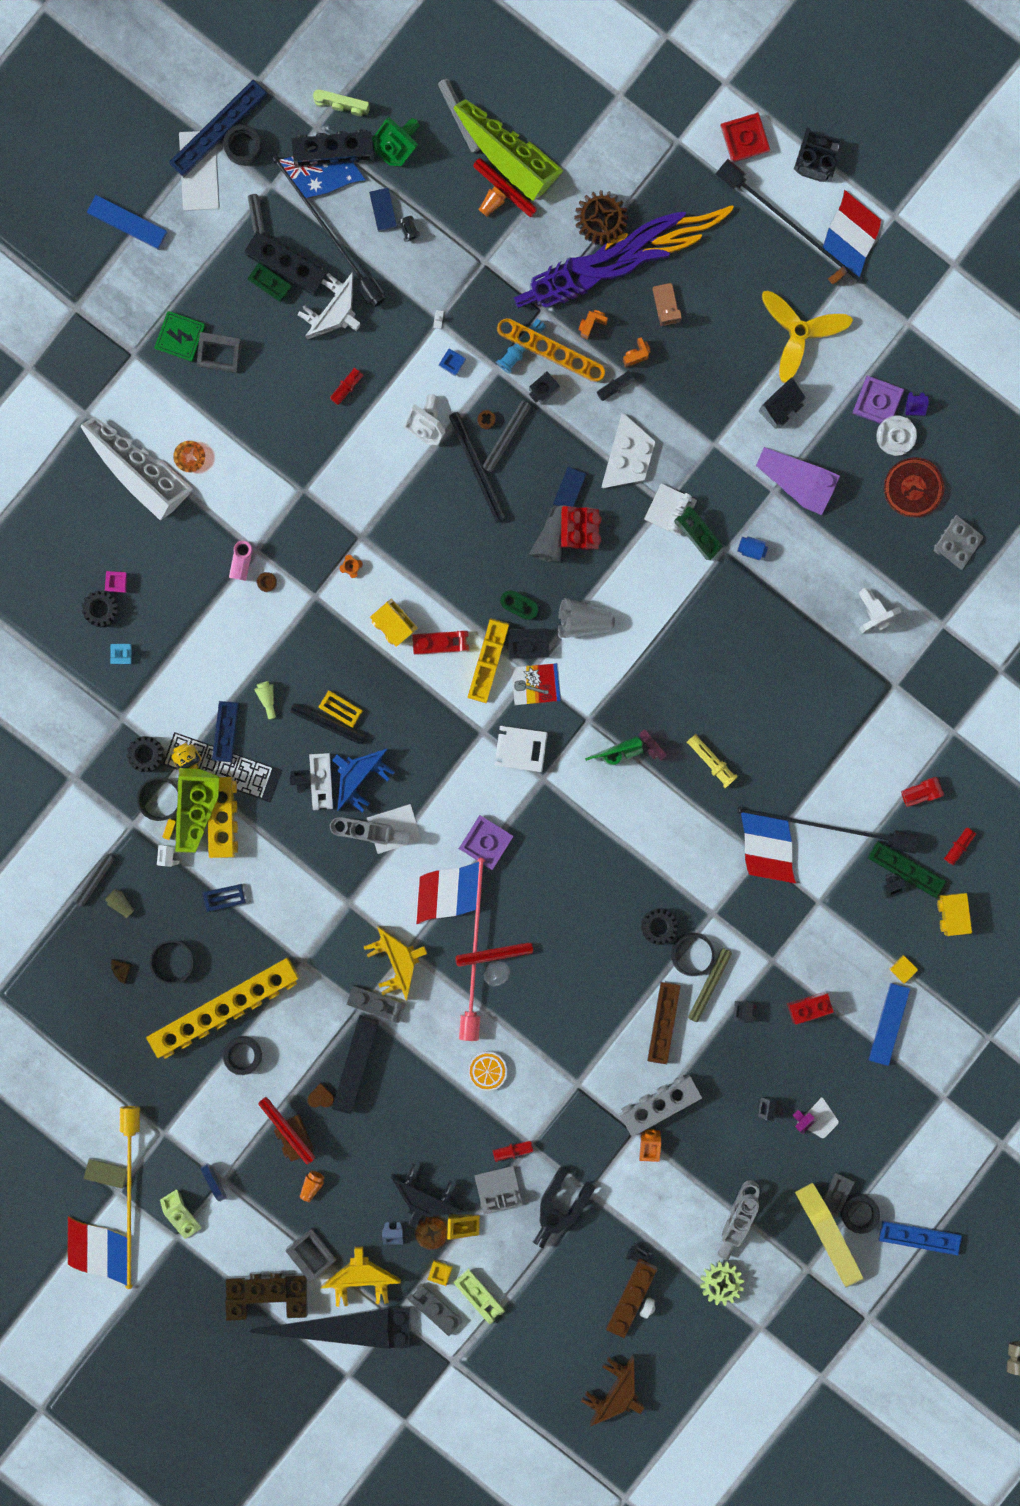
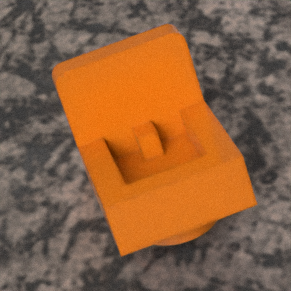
[578,310,608,340]

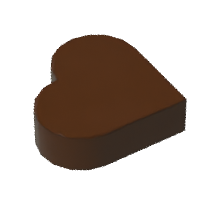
[307,1083,334,1107]

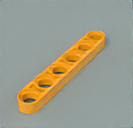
[497,318,605,382]

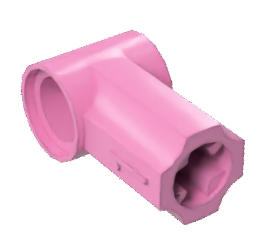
[229,541,253,581]

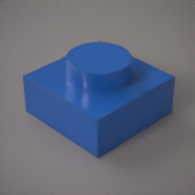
[438,348,466,377]

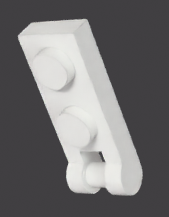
[309,753,333,810]

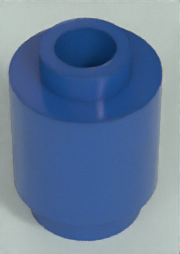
[737,536,768,561]

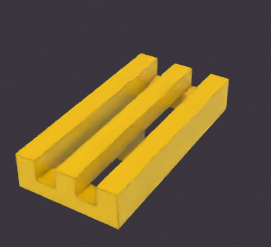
[318,690,363,728]

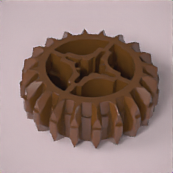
[574,190,628,245]

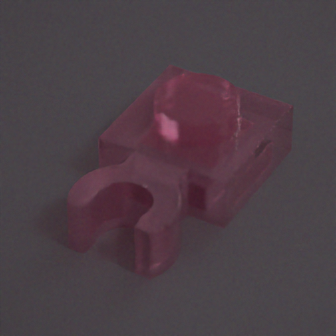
[638,730,667,761]

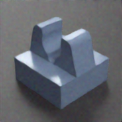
[382,1222,403,1245]

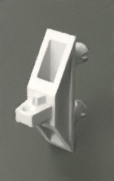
[298,272,361,340]

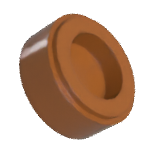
[828,266,847,284]

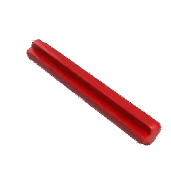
[473,158,537,217]
[455,943,533,967]
[258,1097,315,1165]

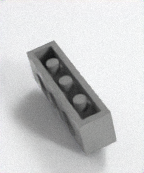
[619,1074,702,1137]

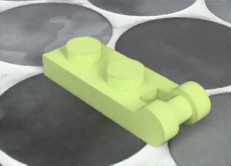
[313,89,370,116]
[453,1268,505,1324]

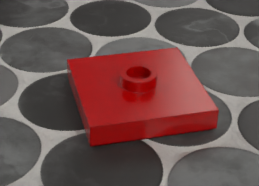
[720,112,770,163]

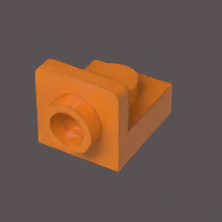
[623,337,651,368]
[639,1129,661,1162]

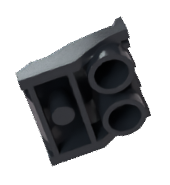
[794,127,845,182]

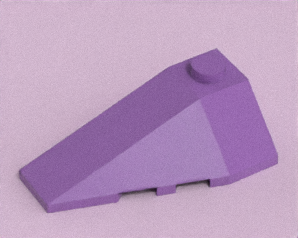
[756,447,840,515]

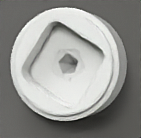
[639,1297,655,1319]

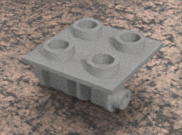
[933,515,984,570]
[474,1166,523,1214]

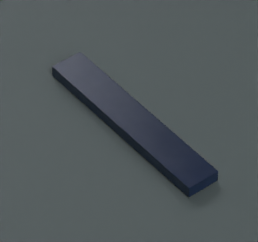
[169,79,268,178]

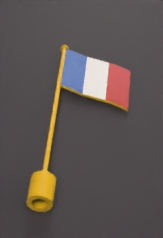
[68,1106,140,1289]

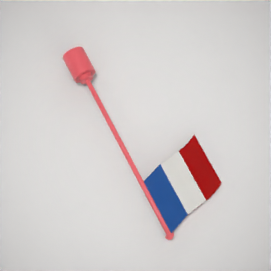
[416,858,485,1041]

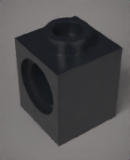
[529,371,560,404]

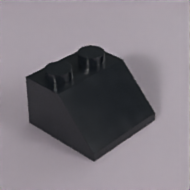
[759,377,806,428]

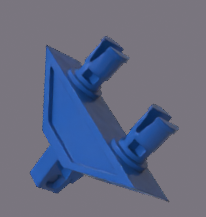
[332,748,395,813]

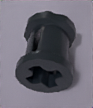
[397,216,421,242]
[626,1243,652,1262]

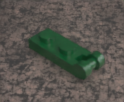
[674,506,723,561]

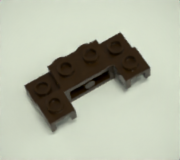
[225,1271,308,1321]

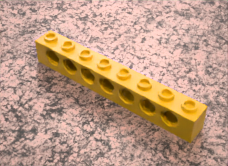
[146,957,300,1059]

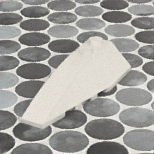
[81,416,193,520]

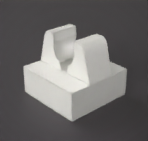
[157,845,180,867]

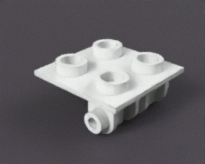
[644,483,697,536]

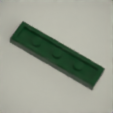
[867,841,947,899]

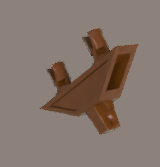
[580,1354,645,1427]

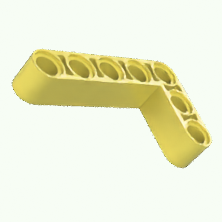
[795,1183,864,1288]

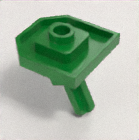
[372,117,420,166]

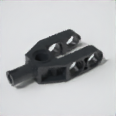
[532,1166,596,1249]

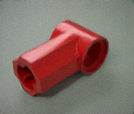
[901,777,944,807]

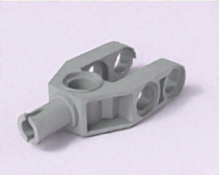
[330,817,411,845]
[717,1180,760,1260]

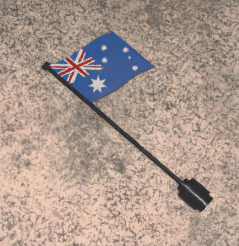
[272,145,386,308]

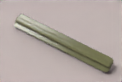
[688,948,732,1022]

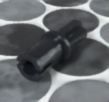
[596,370,635,401]

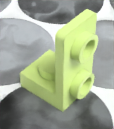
[160,1189,201,1239]

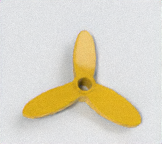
[762,291,853,383]

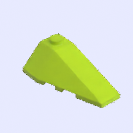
[175,768,219,853]

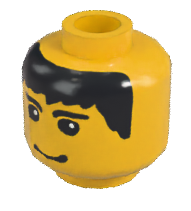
[172,743,201,770]

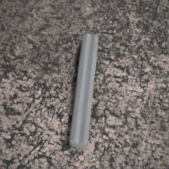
[438,79,480,153]

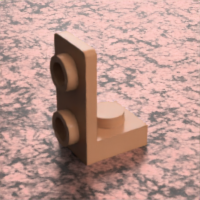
[652,283,682,326]

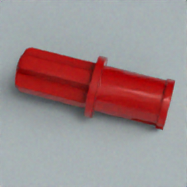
[330,368,363,405]
[943,828,976,866]
[493,1141,533,1162]

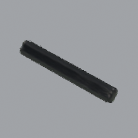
[290,703,365,744]

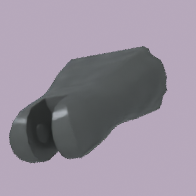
[529,505,566,562]

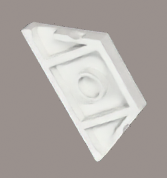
[601,413,655,489]

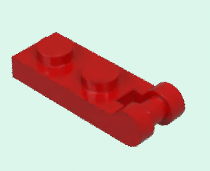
[412,631,469,655]

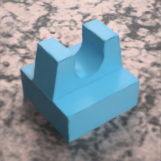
[110,644,132,664]

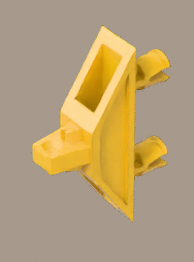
[364,926,427,1001]
[320,1246,401,1307]

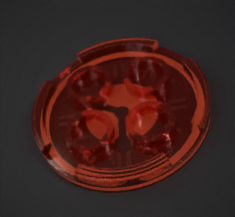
[884,457,944,518]

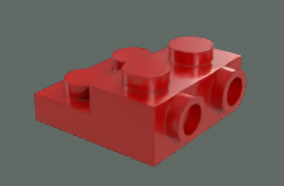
[561,506,601,550]

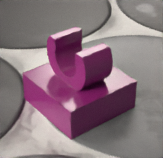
[793,1110,817,1134]

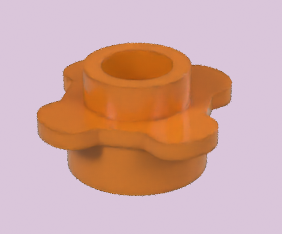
[339,555,363,578]

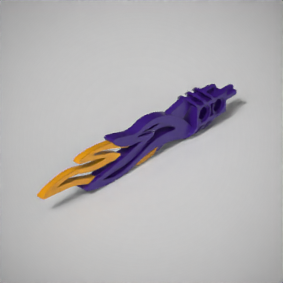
[513,206,734,308]

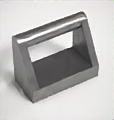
[197,332,242,373]
[285,1228,337,1282]

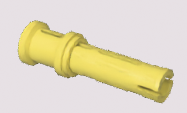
[687,734,738,788]

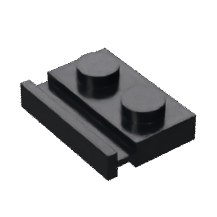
[508,628,549,659]

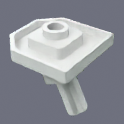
[403,394,445,445]
[859,588,902,634]

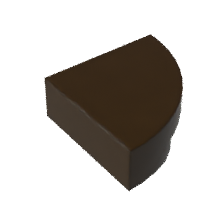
[111,959,132,984]

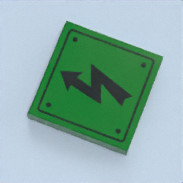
[154,311,206,363]

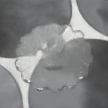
[483,961,510,987]

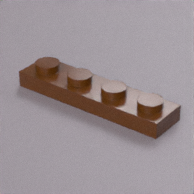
[647,981,681,1065]
[606,1259,657,1338]

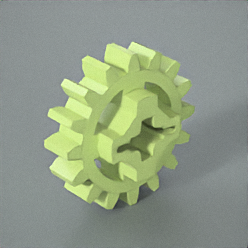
[700,1260,744,1306]

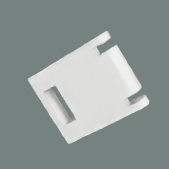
[494,726,548,772]

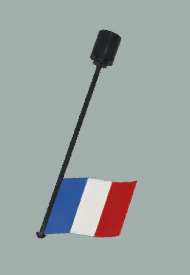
[715,159,881,283]
[737,807,919,884]

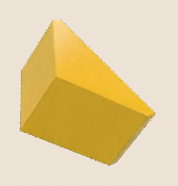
[447,1214,480,1240]

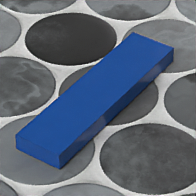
[87,195,167,250]
[868,983,910,1066]
[878,1220,962,1255]

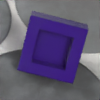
[905,392,929,416]

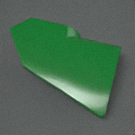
[585,736,643,766]

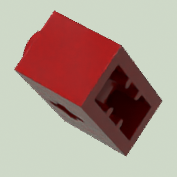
[787,992,834,1025]

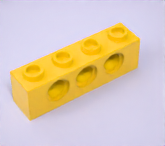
[208,777,238,858]

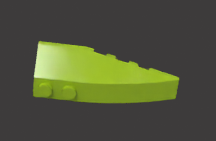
[454,99,563,201]

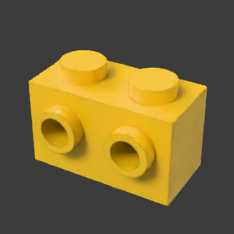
[370,598,418,647]
[937,893,972,936]

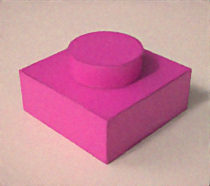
[105,571,127,593]

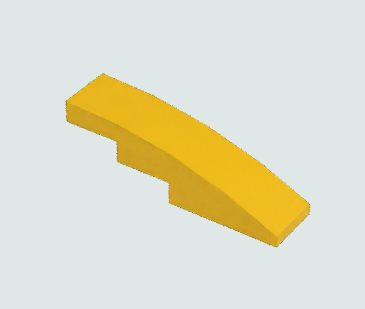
[467,618,510,703]

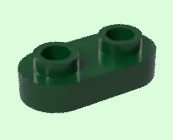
[500,590,538,620]

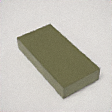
[84,1158,127,1189]

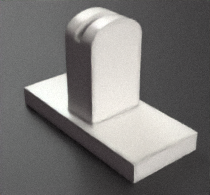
[433,310,444,329]

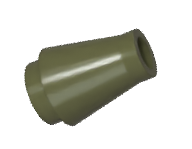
[105,889,134,918]

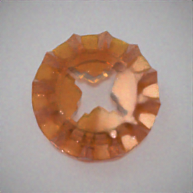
[173,441,206,473]
[415,1217,447,1250]

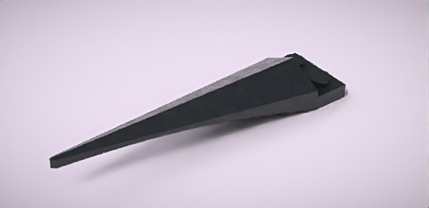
[249,1306,411,1349]

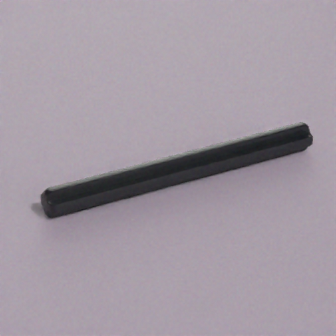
[449,412,506,523]

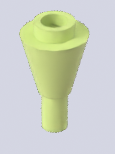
[254,681,276,719]

